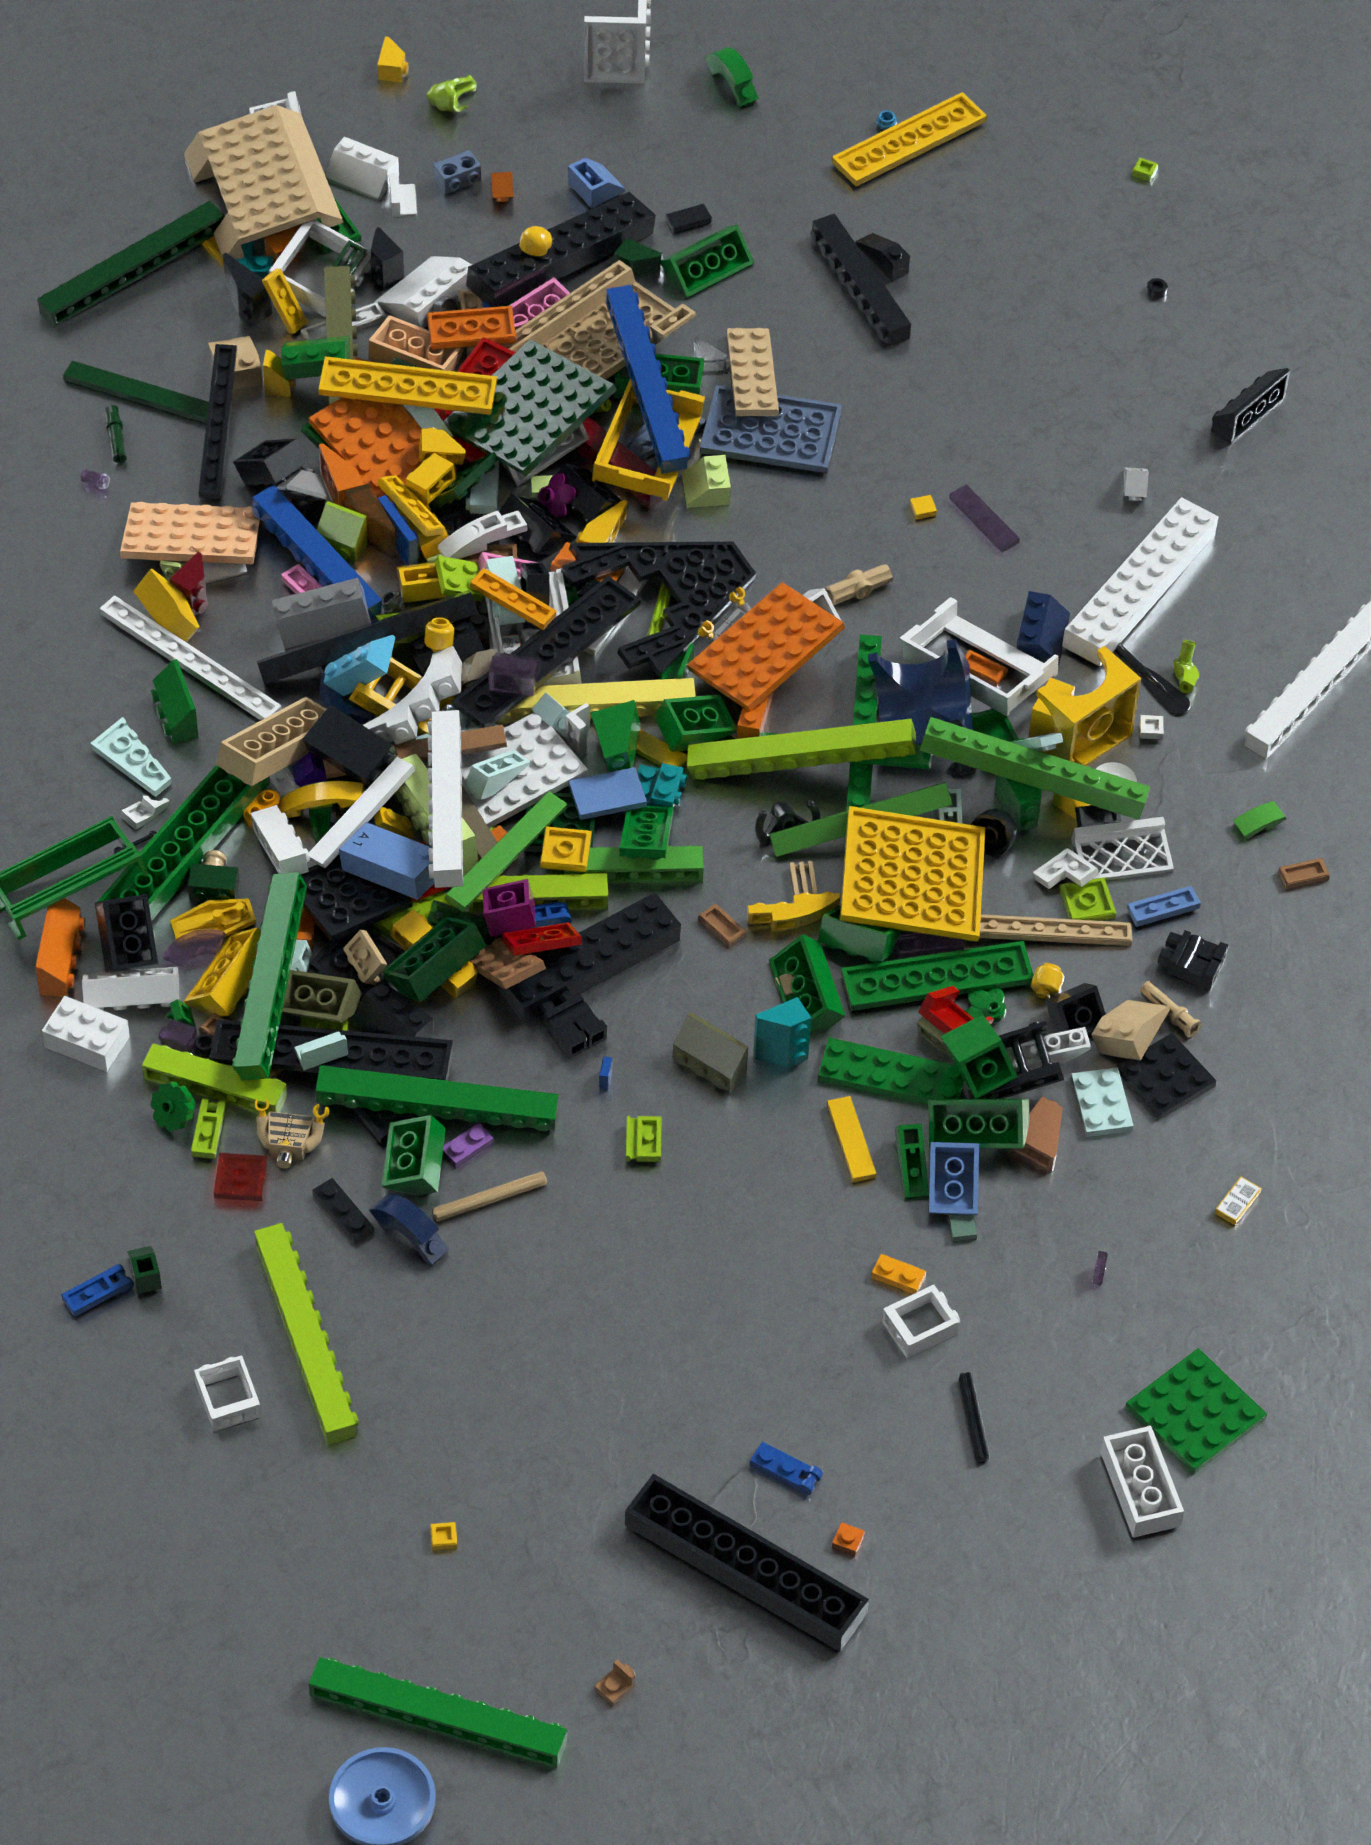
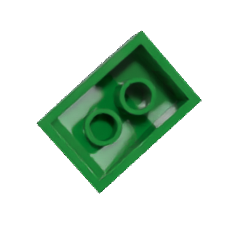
[653,694,737,752]

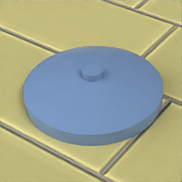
[329,1747,435,1845]

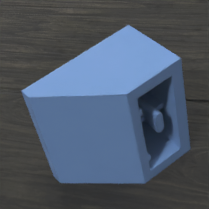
[568,158,625,208]

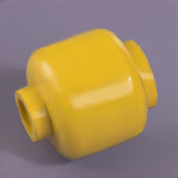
[424,618,454,652]
[1031,963,1064,999]

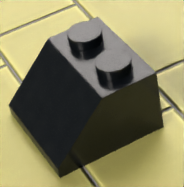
[370,227,404,291]
[1045,983,1106,1039]

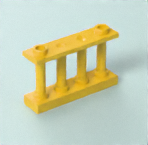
[349,657,456,740]

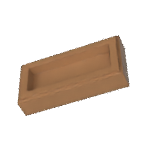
[1278,858,1330,890]
[698,903,747,948]

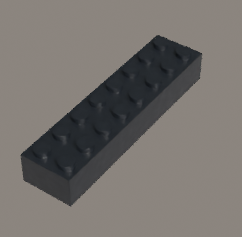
[498,892,681,1024]

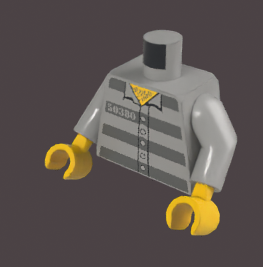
[698,587,751,645]

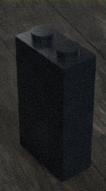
[302,705,398,788]

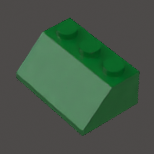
[281,336,350,380]
[150,659,199,744]
[817,905,902,962]
[381,1115,446,1196]

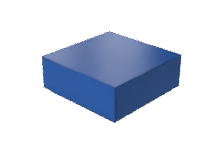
[599,1056,613,1090]

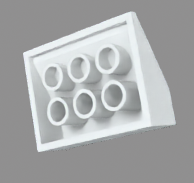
[374,256,472,328]

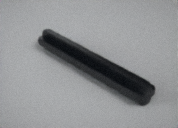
[959,1372,990,1462]

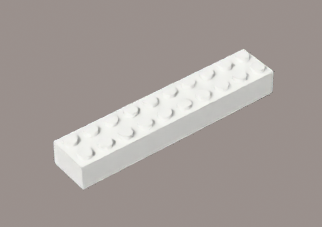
[1062,497,1218,667]

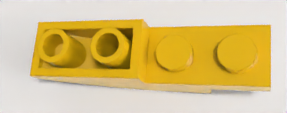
[747,892,840,931]

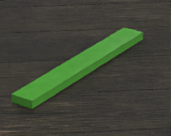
[769,782,952,857]
[445,791,567,912]

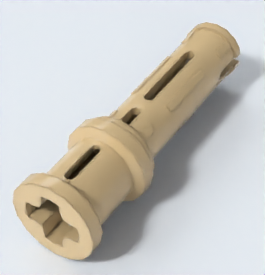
[1140,981,1202,1038]

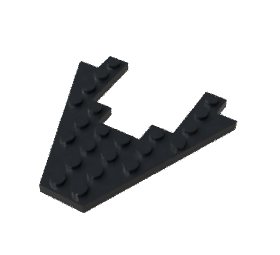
[561,541,756,677]

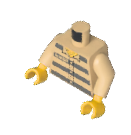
[255,1099,329,1169]

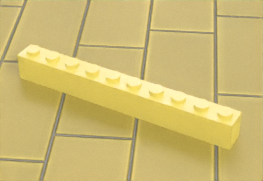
[495,678,696,724]

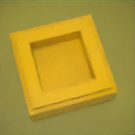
[910,495,937,520]
[430,1522,458,1551]

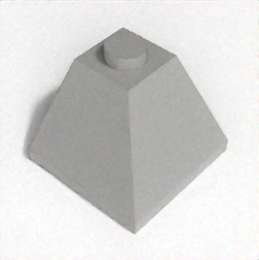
[275,468,327,502]

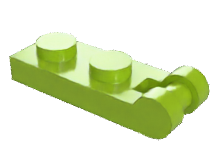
[191,1098,227,1159]

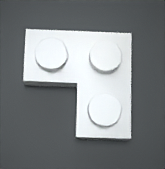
[1033,848,1099,889]

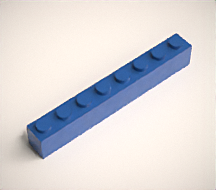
[252,485,382,620]

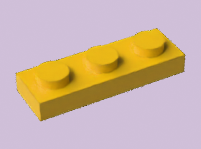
[262,269,308,334]

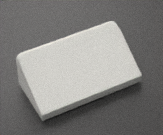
[203,562,247,583]

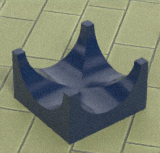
[868,639,973,745]

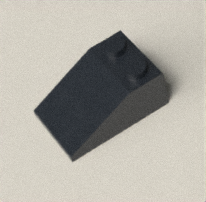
[223,252,272,327]

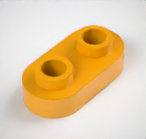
[244,789,280,828]

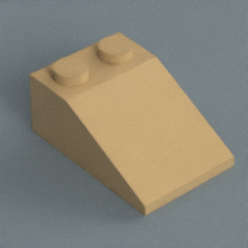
[208,336,263,390]
[1092,1000,1170,1060]

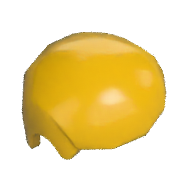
[519,226,553,256]

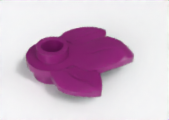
[538,473,576,517]

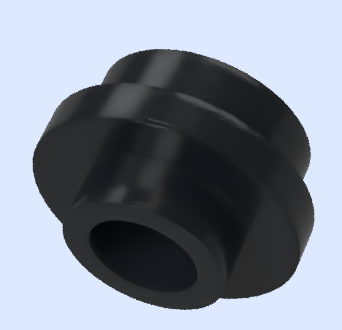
[193,1034,214,1057]

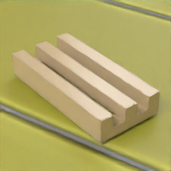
[789,861,818,895]

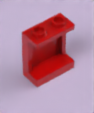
[918,986,994,1034]

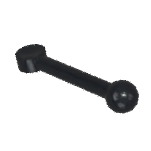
[114,830,157,854]

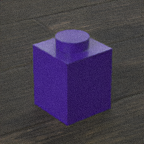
[292,752,328,787]

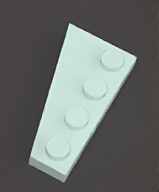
[90,717,172,797]
[1011,733,1063,751]

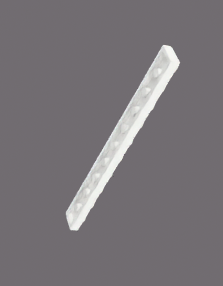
[99,595,282,720]

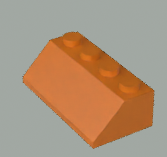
[35,898,86,997]

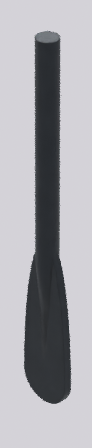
[1115,643,1190,715]

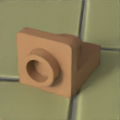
[594,1660,635,1707]

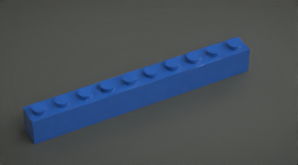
[605,285,690,474]

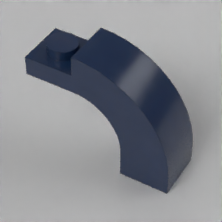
[319,672,375,725]
[369,1194,449,1265]

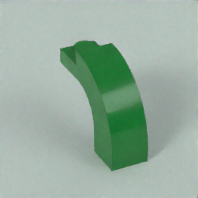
[705,47,759,107]

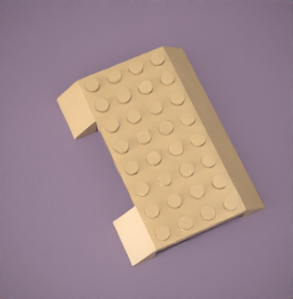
[184,105,343,259]
[499,260,697,379]

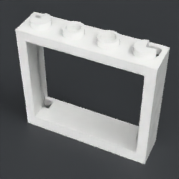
[268,219,371,317]

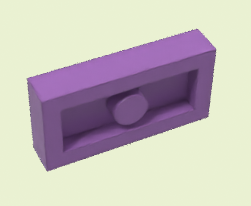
[443,1123,494,1168]

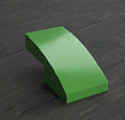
[1233,801,1286,840]

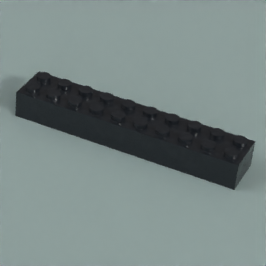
[466,192,656,307]
[625,1473,869,1652]

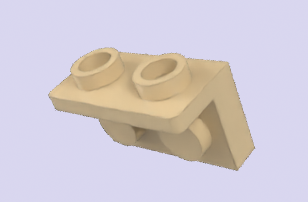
[343,929,388,985]

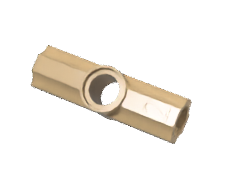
[826,564,893,605]

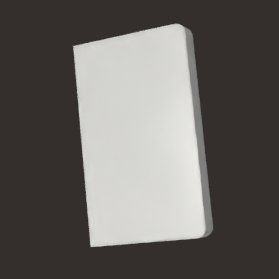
[389,173,417,218]
[565,703,590,758]

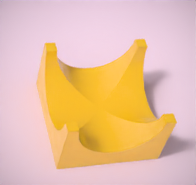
[1036,646,1141,766]

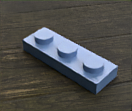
[1127,886,1201,927]

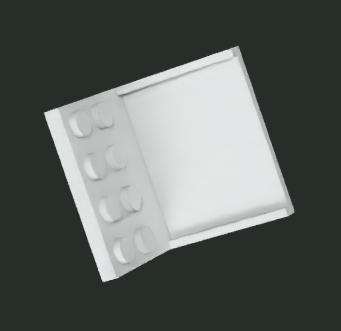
[584,0,651,84]

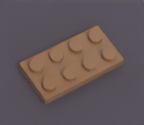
[469,938,546,989]

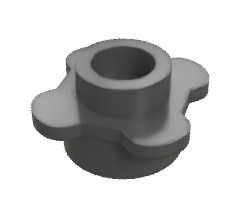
[382,590,404,613]

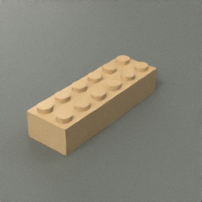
[216,697,326,786]

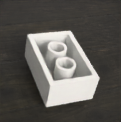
[42,996,130,1072]

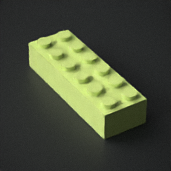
[393,754,478,875]

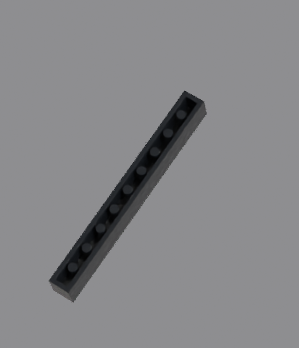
[256,590,478,685]

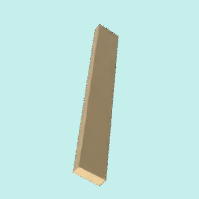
[979,914,1132,946]

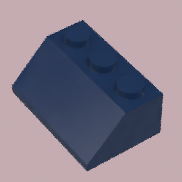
[1016,591,1070,666]

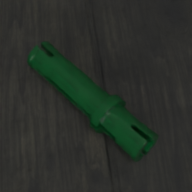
[105,405,127,463]

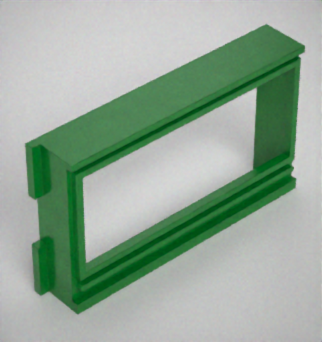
[0,816,148,941]

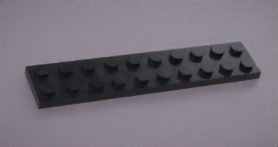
[452,575,641,728]
[209,1019,453,1081]

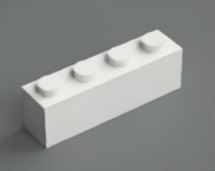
[251,805,310,874]

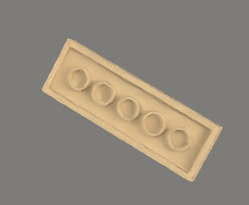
[726,328,779,416]

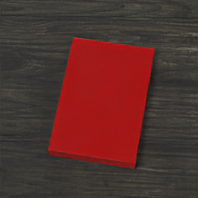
[502,922,582,956]

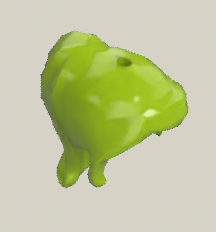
[426,75,477,113]

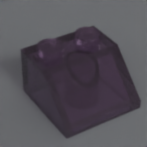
[489,652,542,696]

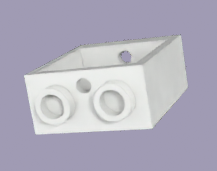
[882,1285,960,1359]
[194,1355,261,1432]

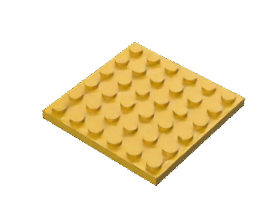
[840,806,985,942]

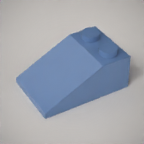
[929,1142,979,1215]

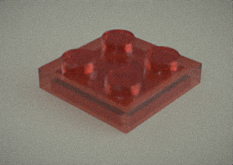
[214,1153,268,1201]

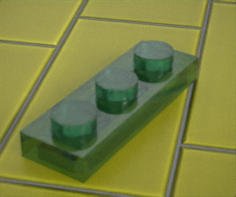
[427,900,496,945]

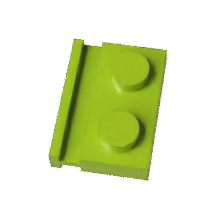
[626,1116,662,1162]

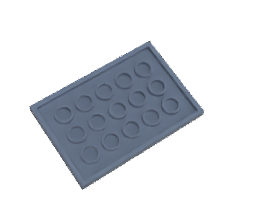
[700,385,842,473]

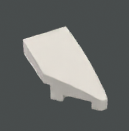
[121,795,170,830]

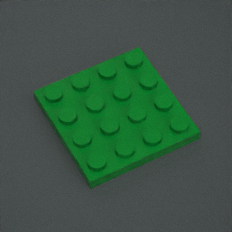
[1125,1348,1267,1474]

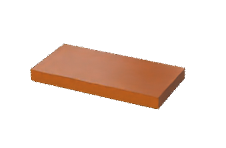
[427,306,516,350]

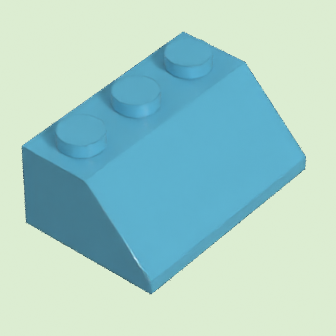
[323,635,395,696]

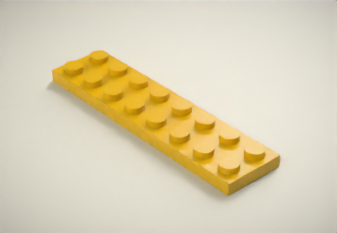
[831,92,987,186]
[318,357,497,415]

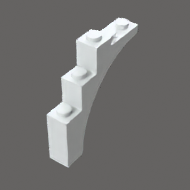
[363,646,462,745]

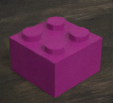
[483,879,536,937]

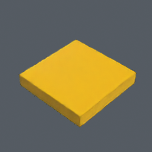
[540,827,592,872]

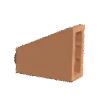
[1011,1096,1063,1172]

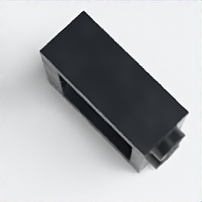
[520,562,550,630]

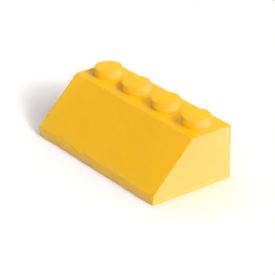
[183,927,261,1017]

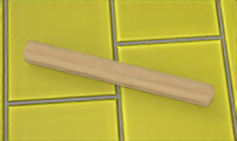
[432,1171,547,1222]

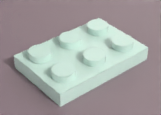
[1071,1067,1134,1137]

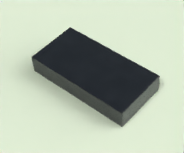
[665,204,712,233]

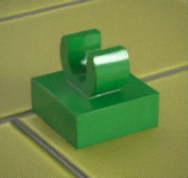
[165,999,196,1031]

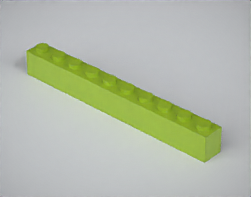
[687,719,916,780]
[254,1223,359,1445]

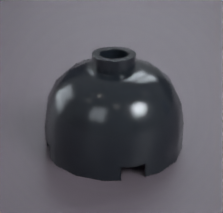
[971,809,1017,856]

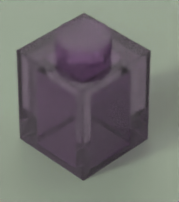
[158,1019,197,1053]

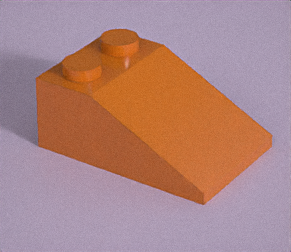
[319,444,368,514]

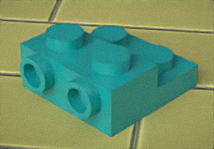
[637,763,687,811]

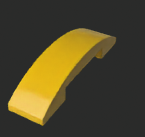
[279,781,365,818]

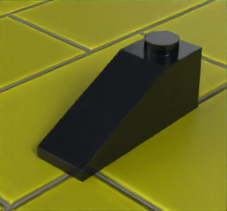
[856,233,910,281]

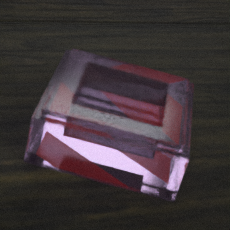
[1092,1251,1108,1285]

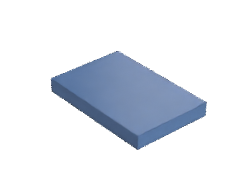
[569,767,647,820]

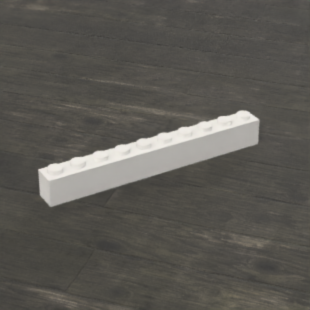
[1244,601,1371,759]
[428,710,463,888]

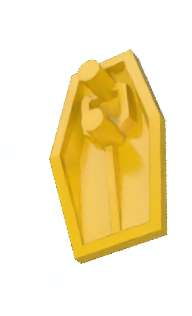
[133,569,199,643]
[170,898,257,948]

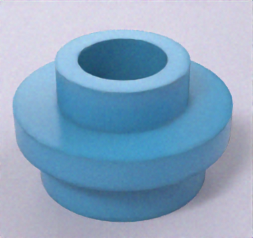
[876,110,897,129]

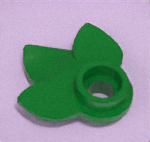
[965,987,1007,1022]

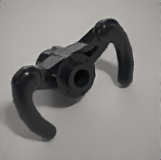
[755,800,821,844]

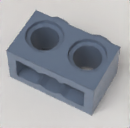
[433,150,481,194]

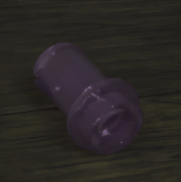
[80,468,110,490]

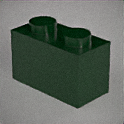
[188,863,239,902]

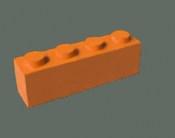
[737,690,775,739]

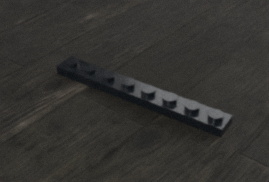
[198,344,237,499]

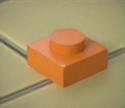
[832,1522,865,1556]

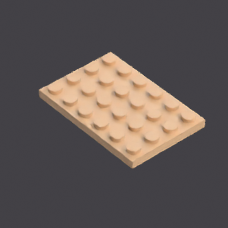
[120,502,261,564]

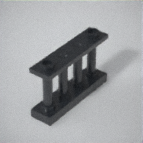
[967,1021,1064,1099]

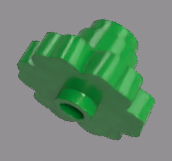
[150,1082,195,1131]

